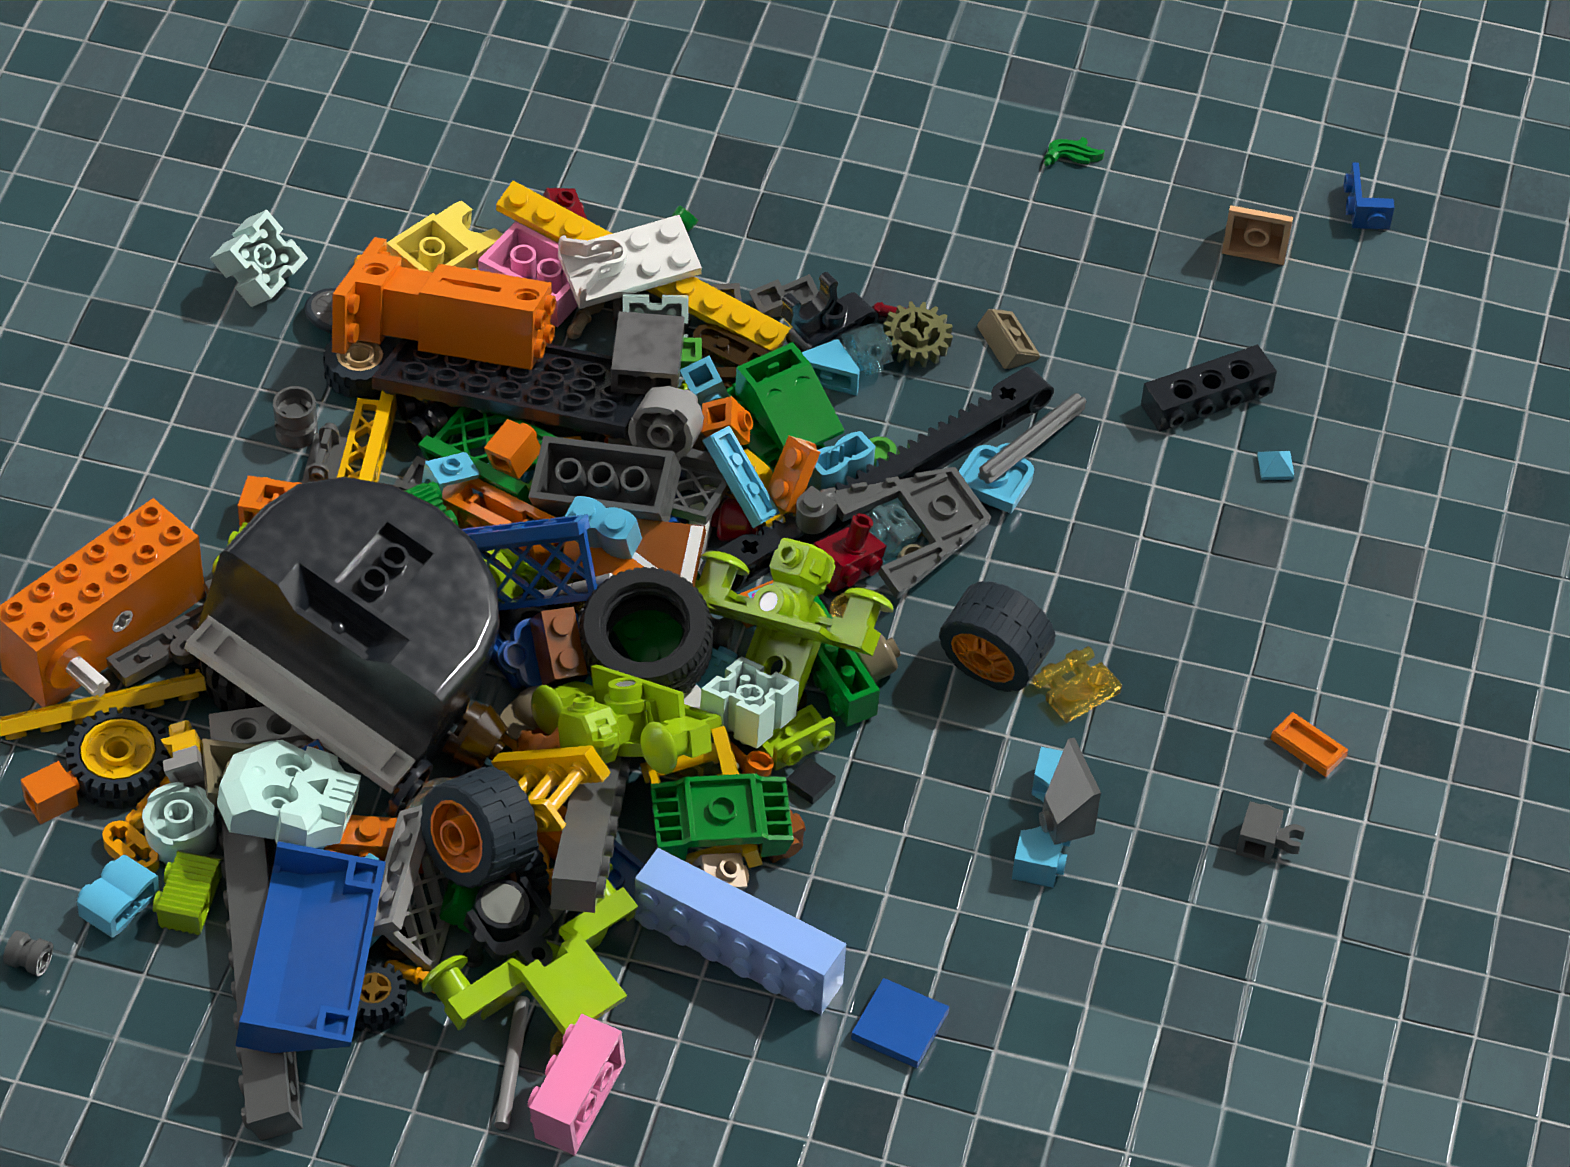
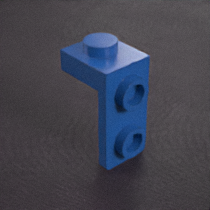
[1344,162,1394,230]

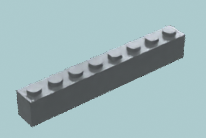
[551,756,632,913]

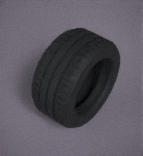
[579,567,713,693]

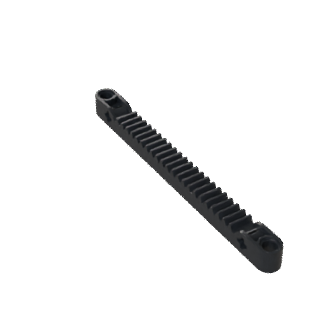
[699,367,1054,593]

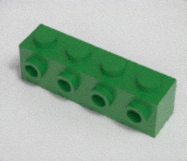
[811,596,880,727]

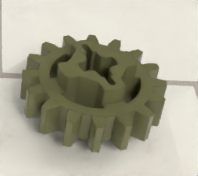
[882,301,953,367]

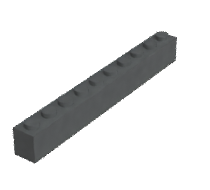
[218,816,303,1141]

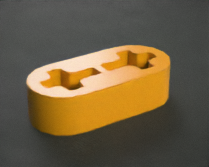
[102,820,160,873]

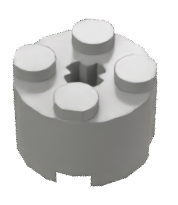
[628,386,704,462]

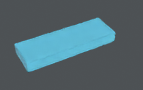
[702,426,780,528]

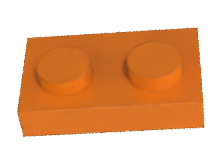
[766,435,821,514]

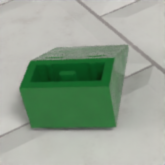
[735,342,845,451]

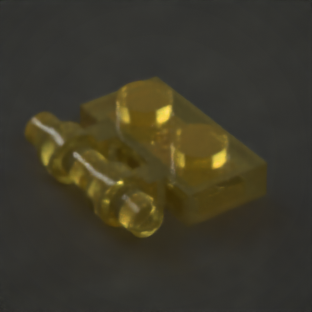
[1032,646,1122,723]

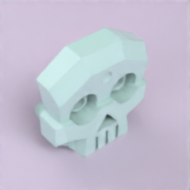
[217,740,361,850]

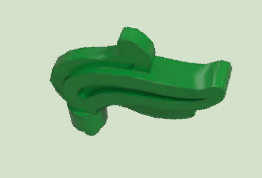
[1044,137,1105,166]

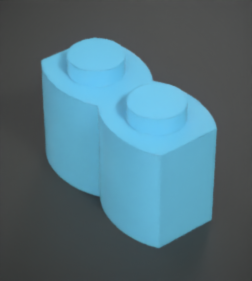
[807,431,875,491]
[565,496,642,559]
[77,855,160,938]

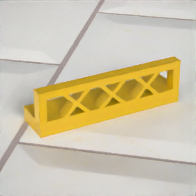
[337,391,397,482]

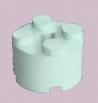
[142,782,218,865]

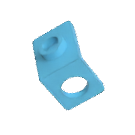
[422,452,479,493]

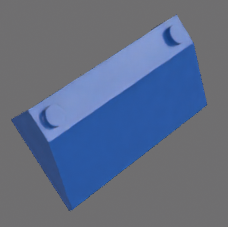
[235,841,386,1053]

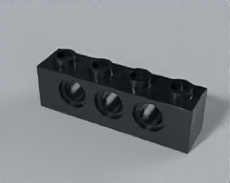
[1141,344,1277,432]

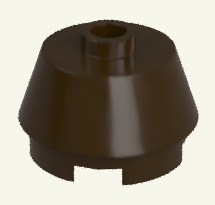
[442,701,509,770]

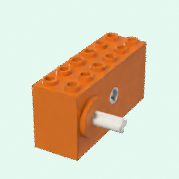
[0,498,206,707]

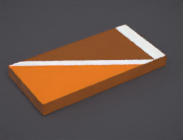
[558,518,706,587]

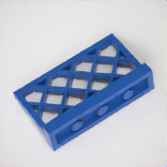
[462,514,597,610]

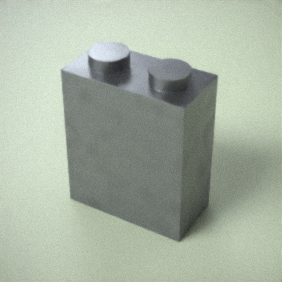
[611,311,685,395]

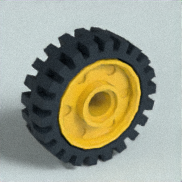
[65,707,171,809]

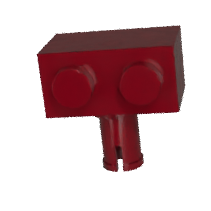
[814,513,887,592]

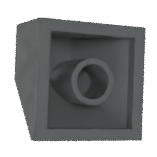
[1039,737,1101,845]

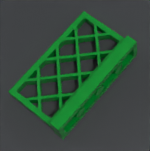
[418,406,556,505]

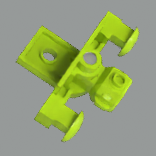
[695,538,894,707]
[531,664,722,774]

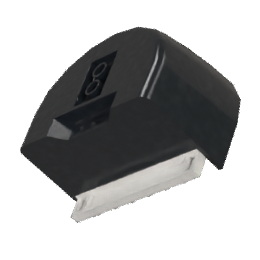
[184,477,500,793]

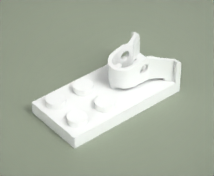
[558,215,702,309]

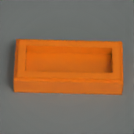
[1270,712,1348,777]

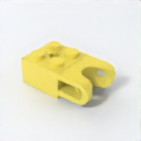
[387,201,503,272]

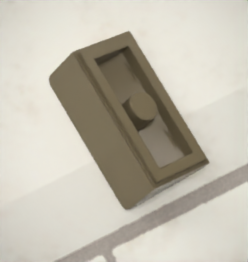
[977,309,1041,369]

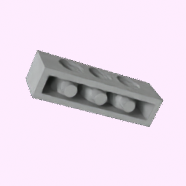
[209,706,331,752]

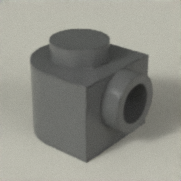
[795,486,837,534]

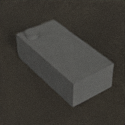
[529,436,682,522]

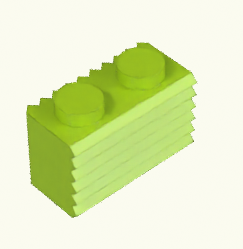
[153,851,222,935]

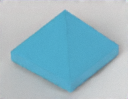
[1257,451,1295,480]

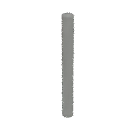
[494,996,530,1130]

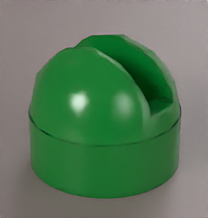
[672,205,699,232]

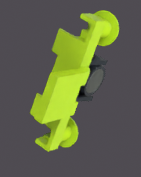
[422,863,638,1036]

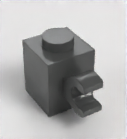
[1236,801,1305,864]

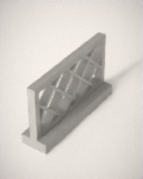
[372,805,450,972]

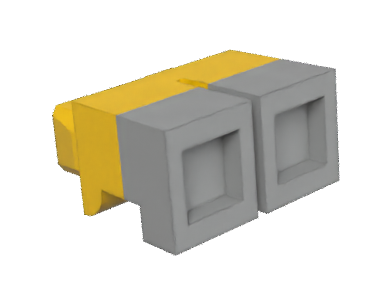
[161,720,206,791]

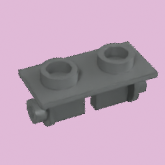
[301,423,347,483]

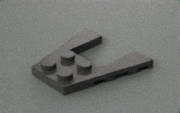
[827,467,991,599]

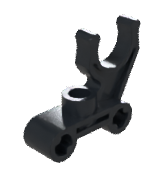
[781,272,878,352]

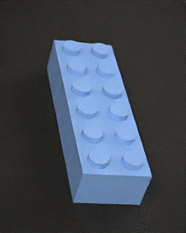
[635,848,846,1015]

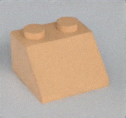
[1222,205,1293,265]

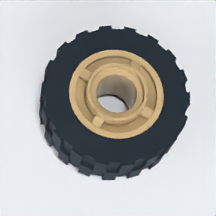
[323,337,394,398]

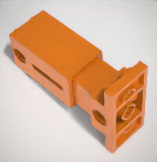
[332,237,556,370]

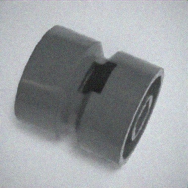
[273,386,318,449]

